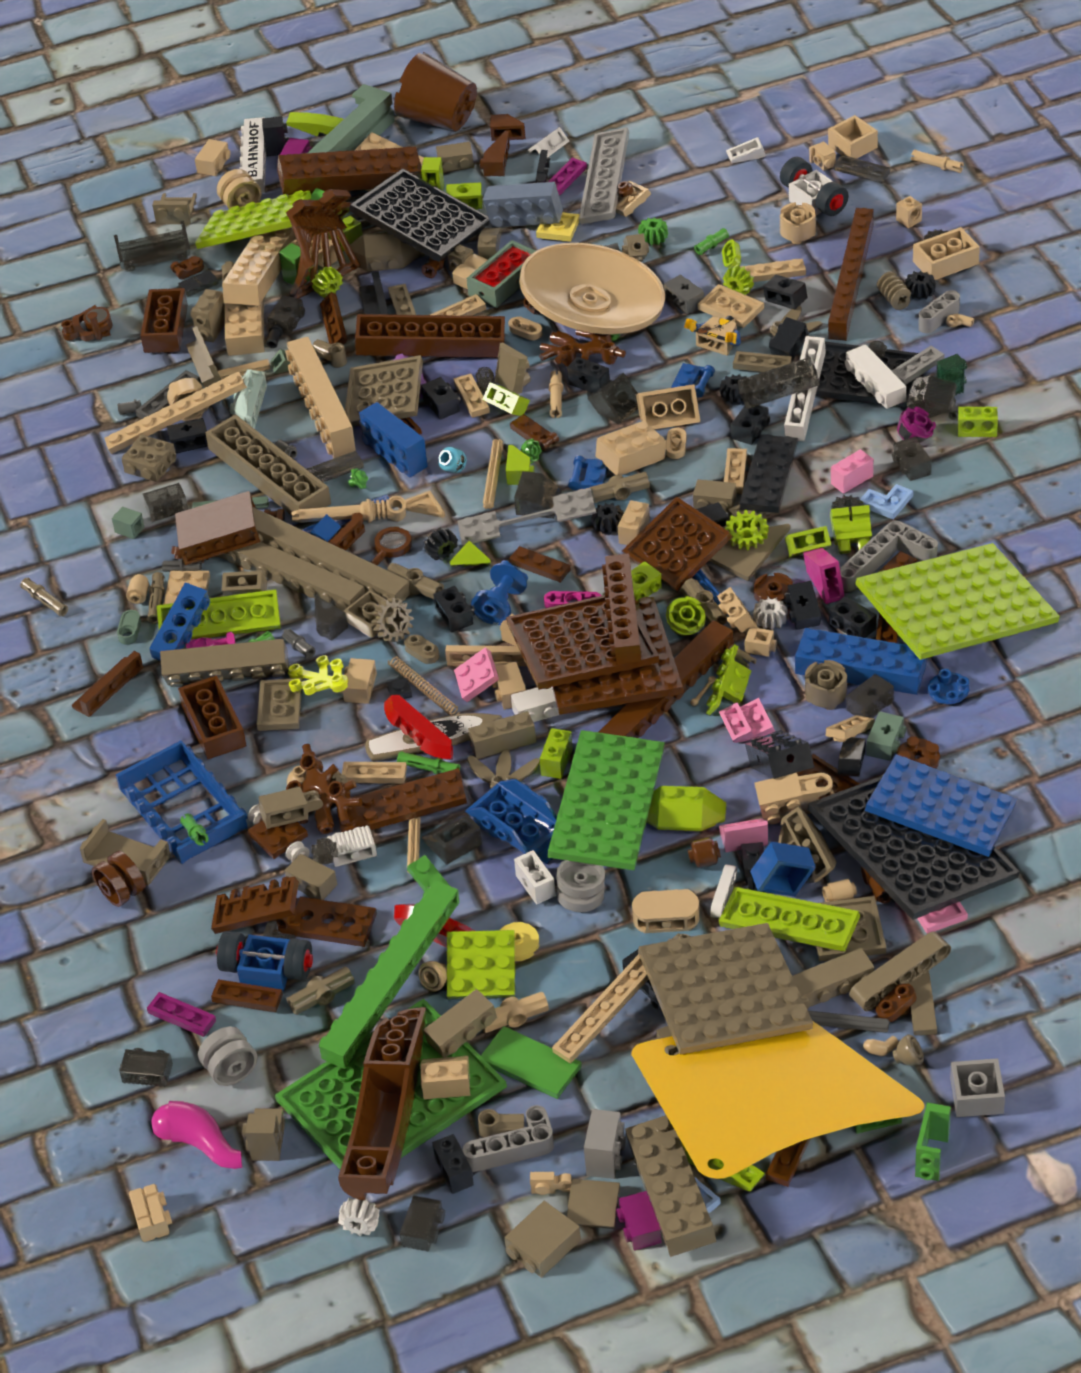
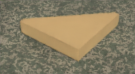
[398,490,445,518]

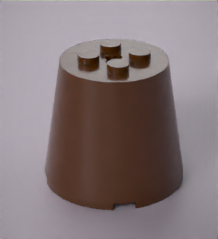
[394,52,477,131]

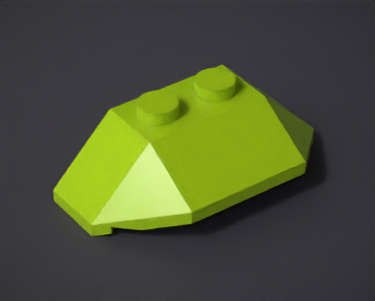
[647,786,727,831]

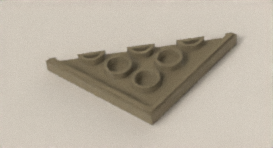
[709,523,791,581]

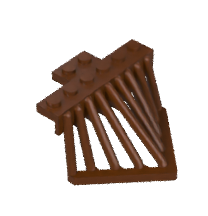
[286,189,360,301]

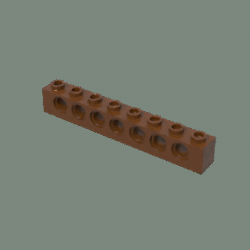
[602,554,642,665]

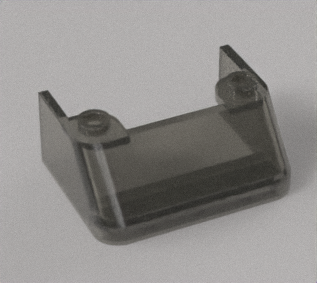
[114,221,191,272]

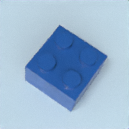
[751,841,816,897]

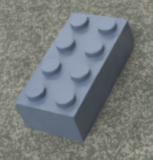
[483,182,563,228]

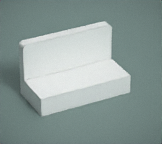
[528,127,569,157]

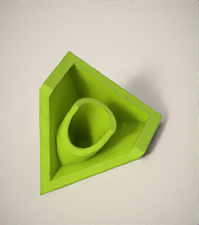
[450,541,491,567]

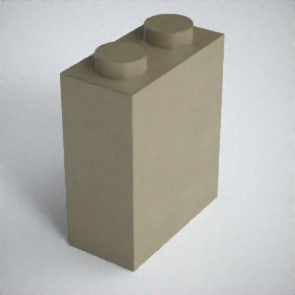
[504,1200,581,1278]

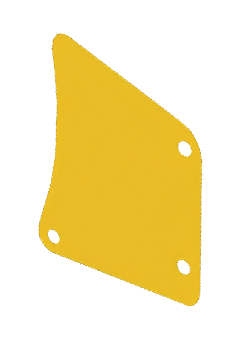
[631,1021,925,1179]

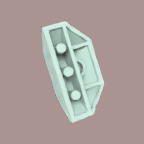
[230,369,267,429]

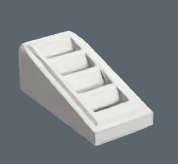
[726,137,766,163]

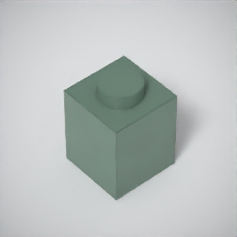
[112,506,145,539]

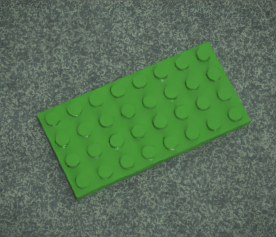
[548,730,665,871]

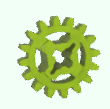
[725,510,769,550]

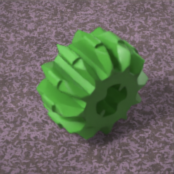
[638,217,668,246]

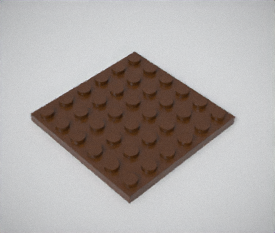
[506,595,660,690]

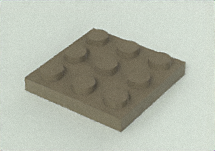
[816,896,886,962]

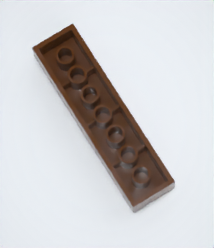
[277,147,422,195]
[355,314,505,358]

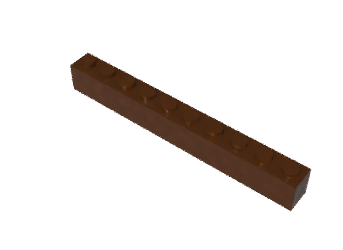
[828,208,874,341]
[598,620,734,738]

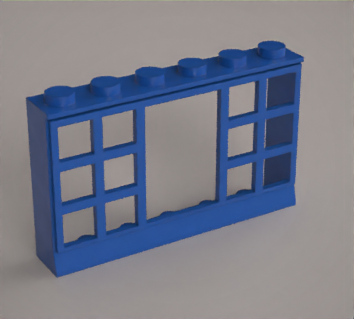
[115,740,248,864]

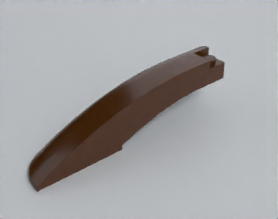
[338,1007,426,1200]

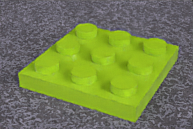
[447,930,515,999]

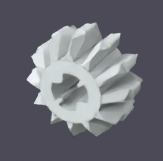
[753,597,788,631]
[338,1198,380,1236]

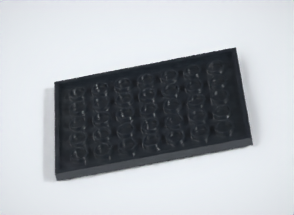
[808,776,1020,920]

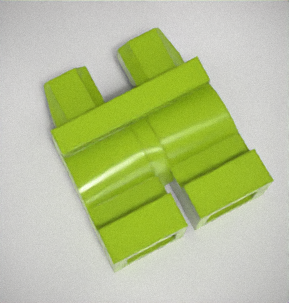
[830,505,872,554]

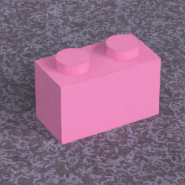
[831,449,874,494]

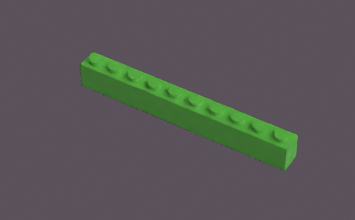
[319,880,460,1069]

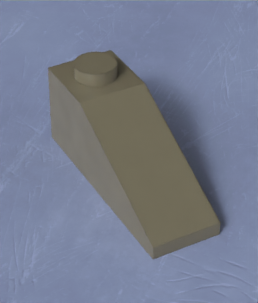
[478,228,502,260]

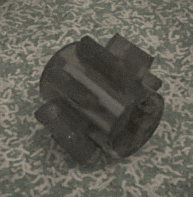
[311,838,338,865]

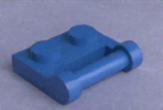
[671,363,715,398]
[568,455,608,490]

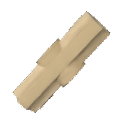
[482,991,549,1033]

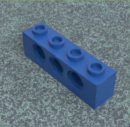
[149,582,210,661]

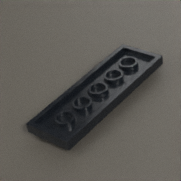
[740,434,798,513]

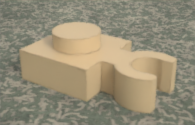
[530,1172,572,1195]

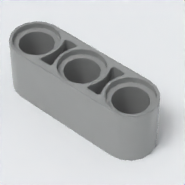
[919,290,960,334]

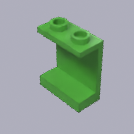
[915,1102,951,1181]

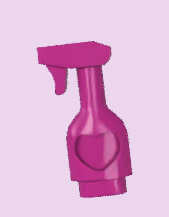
[186,632,236,648]

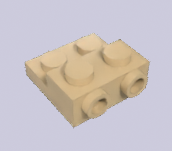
[717,587,759,633]

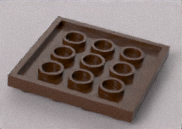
[622,497,732,592]

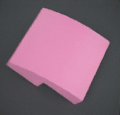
[719,698,775,743]

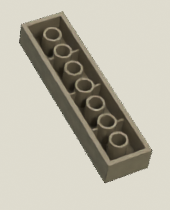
[205,414,331,517]

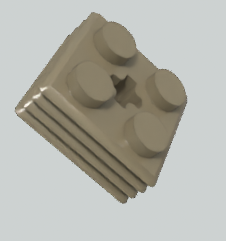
[343,590,386,638]

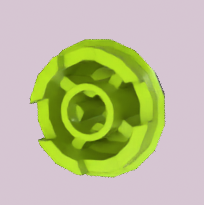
[666,596,706,636]

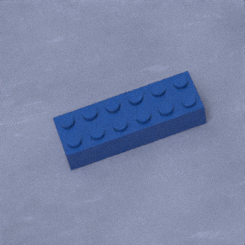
[795,628,927,695]

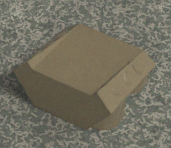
[494,343,531,394]

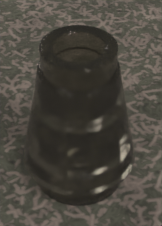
[475,367,494,395]

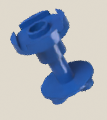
[471,560,528,625]

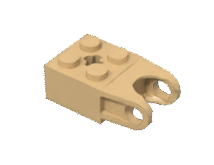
[754,773,835,824]

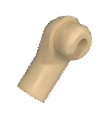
[946,313,974,327]
[863,1036,899,1056]

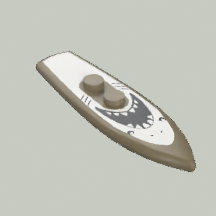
[365,713,502,762]

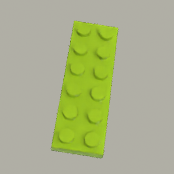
[157,589,281,643]
[719,887,860,952]

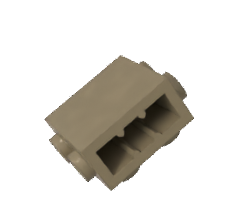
[191,289,225,343]
[122,435,176,482]

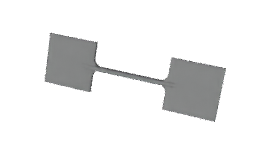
[458,488,596,546]

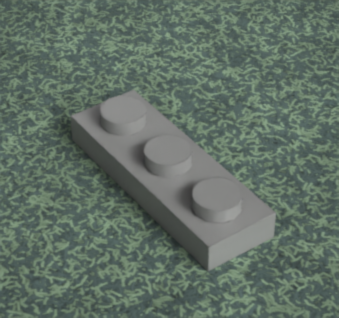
[892,346,945,385]

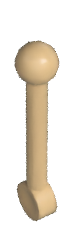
[690,676,716,706]

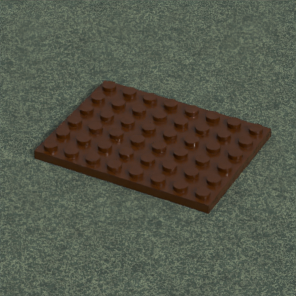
[552,597,684,715]

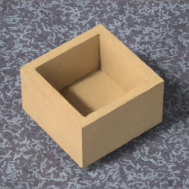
[828,115,878,162]

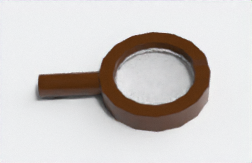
[371,527,412,566]

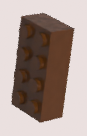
[141,288,188,353]
[178,675,247,760]

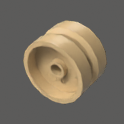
[217,169,262,209]

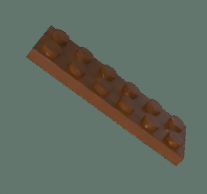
[336,768,468,833]

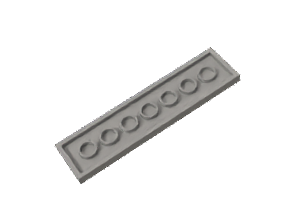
[579,127,629,224]

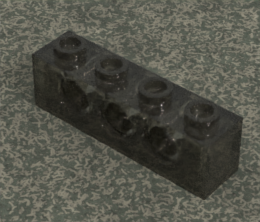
[738,357,820,409]

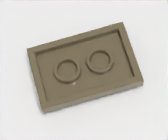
[257,678,302,731]

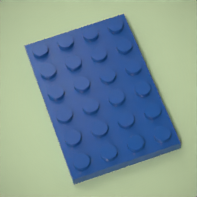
[865,754,1017,857]

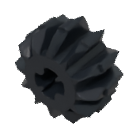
[904,271,936,300]
[720,374,752,404]
[591,502,624,535]
[424,527,458,561]

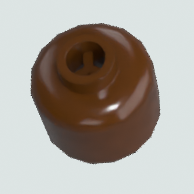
[688,837,721,868]

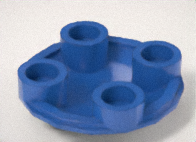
[928,669,970,704]

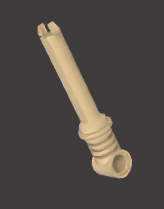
[292,496,406,523]

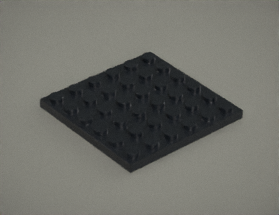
[349,169,490,262]

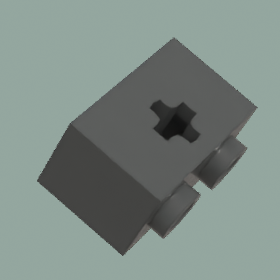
[664,274,705,315]

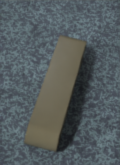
[849,931,951,1012]

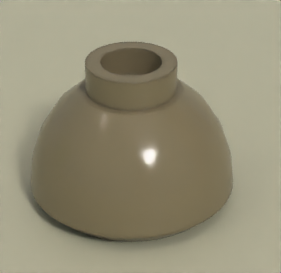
[893,1034,924,1066]

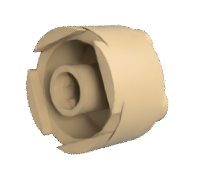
[780,202,816,244]
[167,378,209,422]

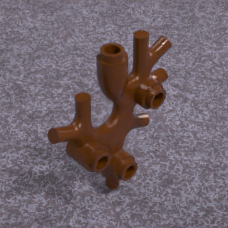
[539,330,626,367]
[286,744,363,834]

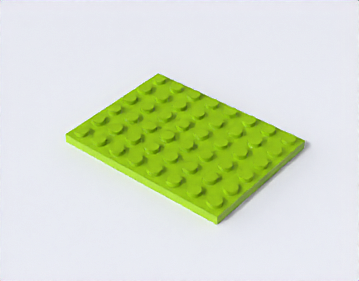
[855,543,1060,660]

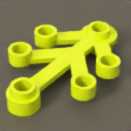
[288,655,348,695]

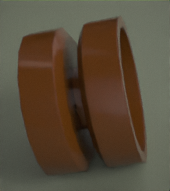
[91,850,146,907]

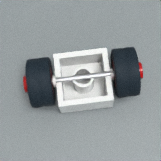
[780,157,849,216]

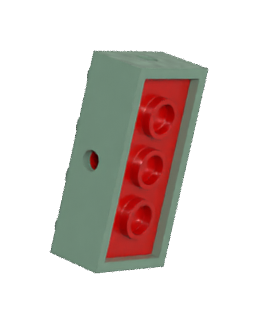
[466,240,536,308]

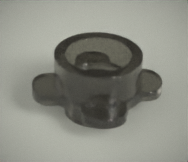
[868,341,887,358]

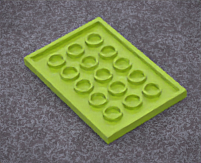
[195,190,311,249]

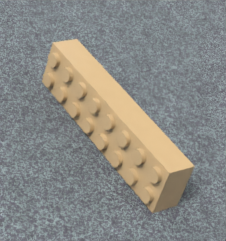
[222,227,296,305]
[285,337,356,461]

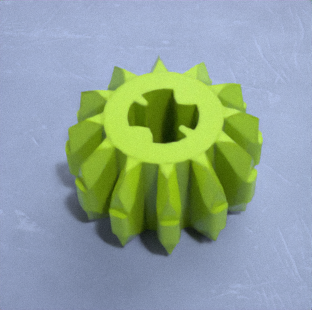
[722,265,754,295]
[312,267,343,298]

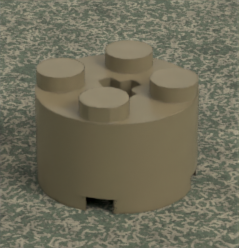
[805,660,847,710]

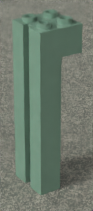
[308,84,395,153]

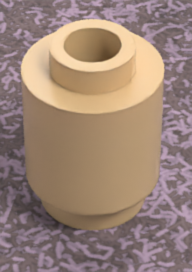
[126,574,149,604]
[822,879,857,902]

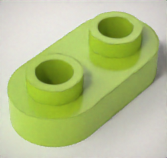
[722,239,741,269]

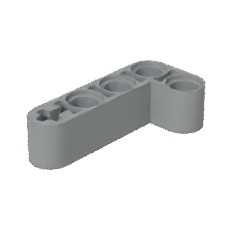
[462,1105,554,1172]

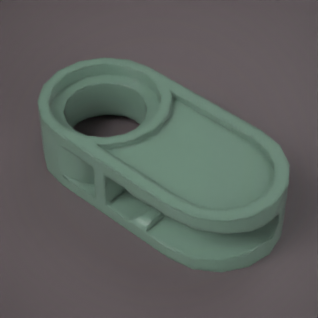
[117,610,141,645]

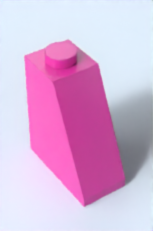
[803,548,844,604]

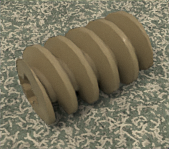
[876,271,911,310]

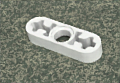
[711,864,737,919]

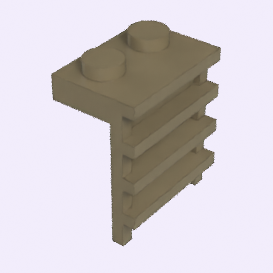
[152,193,197,225]

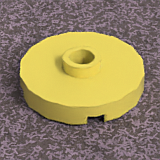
[500,922,539,961]

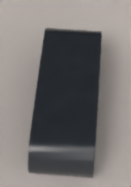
[838,737,866,777]

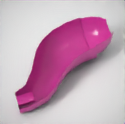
[152,1101,242,1169]

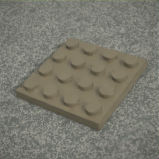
[345,355,423,427]

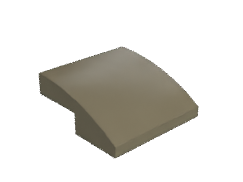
[567,1179,620,1229]

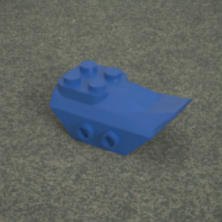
[465,779,557,864]

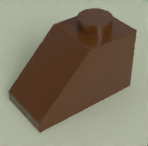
[490,114,526,141]

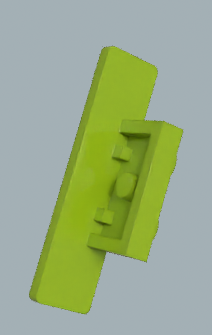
[706,644,751,715]

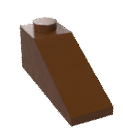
[480,131,510,176]

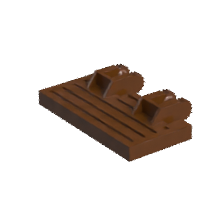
[211,876,299,934]

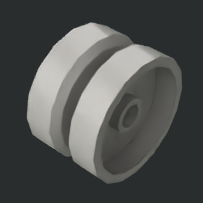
[556,860,605,912]
[198,1026,258,1086]

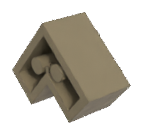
[242,1108,285,1161]

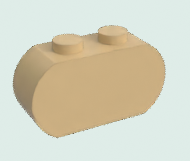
[632,889,700,933]

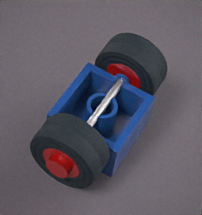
[216,931,313,991]

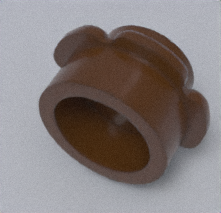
[617,181,633,197]

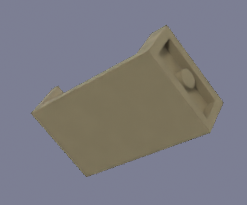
[80,819,171,886]

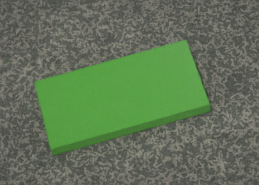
[481,1026,582,1099]

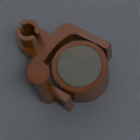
[61,305,113,342]

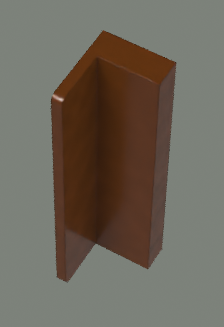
[71,651,144,717]

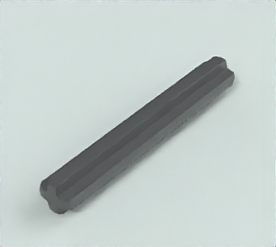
[808,1010,889,1033]

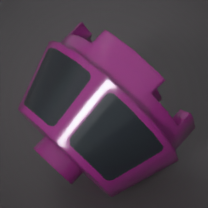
[897,407,936,445]

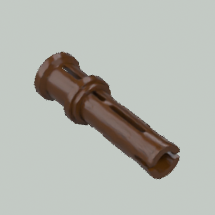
[421,256,448,278]

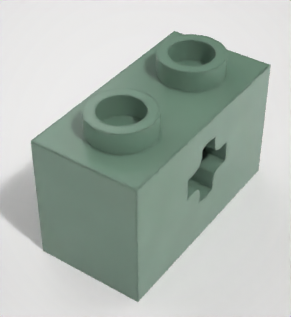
[866,711,906,761]

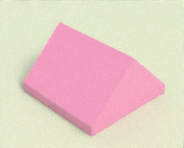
[719,818,768,852]

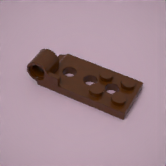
[268,896,377,947]

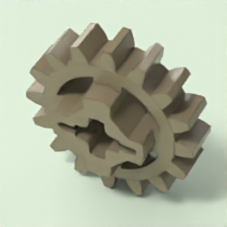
[371,598,414,642]

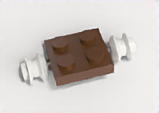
[248,804,310,862]

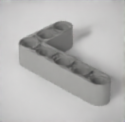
[840,521,938,592]

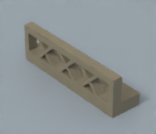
[186,326,221,388]

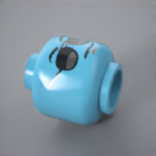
[438,447,467,474]

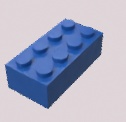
[359,402,428,477]

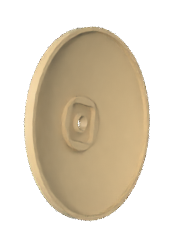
[519,243,665,334]

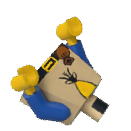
[684,315,741,356]

